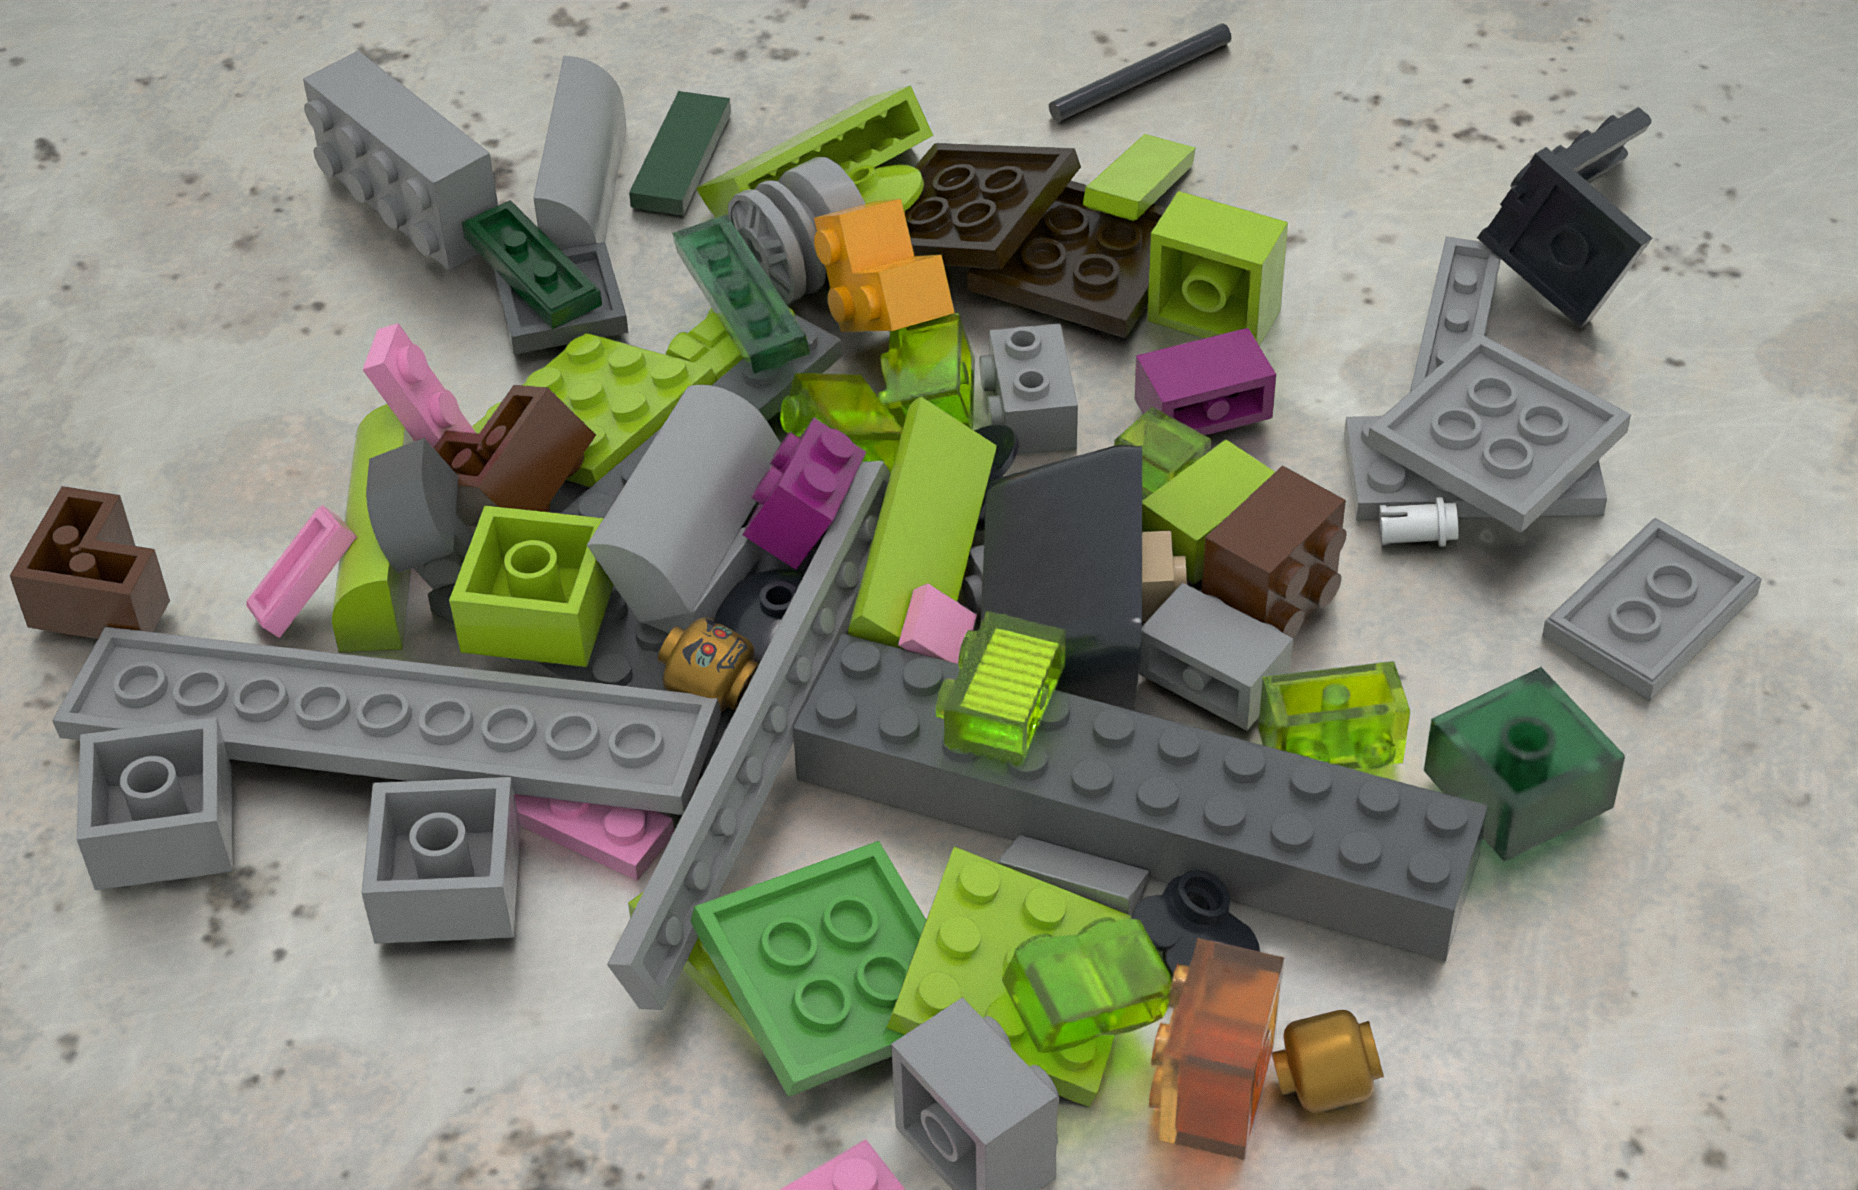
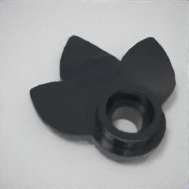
[1128,871,1261,995]

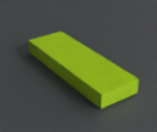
[1083,134,1196,221]

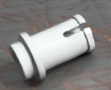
[1379,497,1458,547]

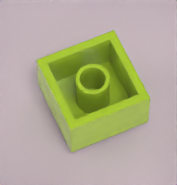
[1147,191,1288,346]
[449,506,614,667]

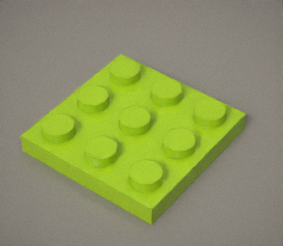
[472,333,716,487]
[886,846,1142,1107]

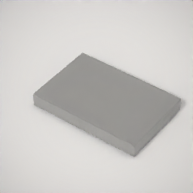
[1542,518,1762,700]

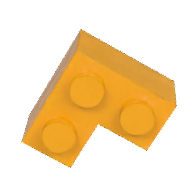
[814,199,955,332]

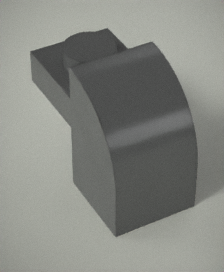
[366,438,474,590]

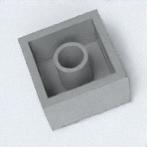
[76,716,233,890]
[361,777,521,944]
[891,997,1059,1190]

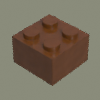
[1202,465,1347,638]

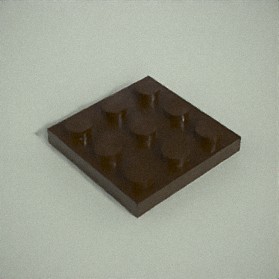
[904,143,1081,270]
[967,181,1167,338]

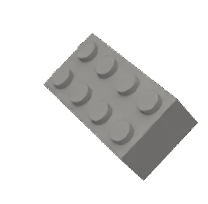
[303,51,498,271]

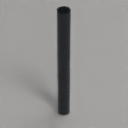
[1049,23,1232,122]

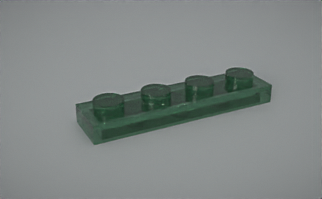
[672,214,810,374]

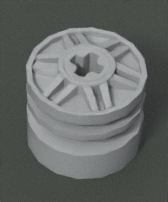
[727,157,865,306]

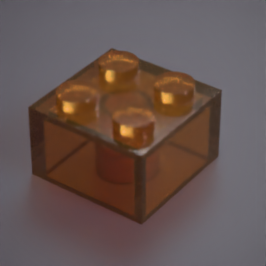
[1149,938,1285,1160]

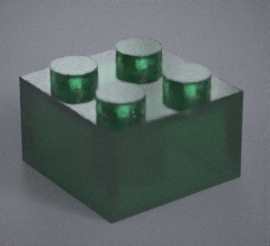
[1423,667,1625,862]

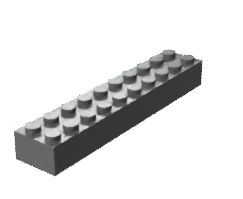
[793,633,1488,961]

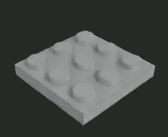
[1367,332,1631,533]

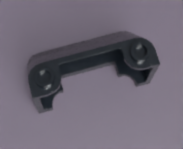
[966,445,1142,711]

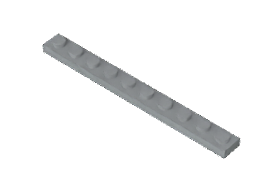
[607,461,890,1010]

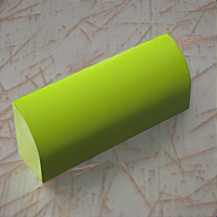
[696,85,934,230]
[848,397,997,650]
[332,404,414,652]

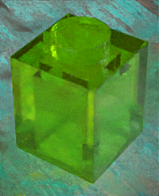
[1114,407,1211,500]

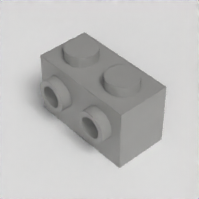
[979,324,1078,455]
[1138,583,1293,730]

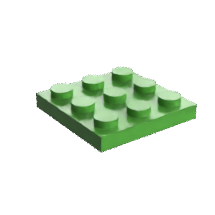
[690,841,926,1097]

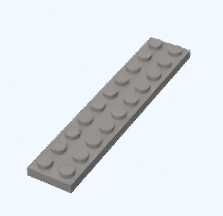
[52,627,721,815]

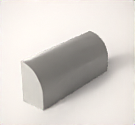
[533,56,626,250]
[587,385,781,623]

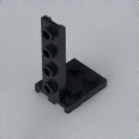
[1477,107,1653,328]

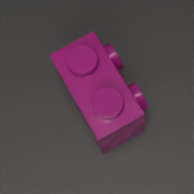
[1134,328,1276,446]
[742,418,866,570]

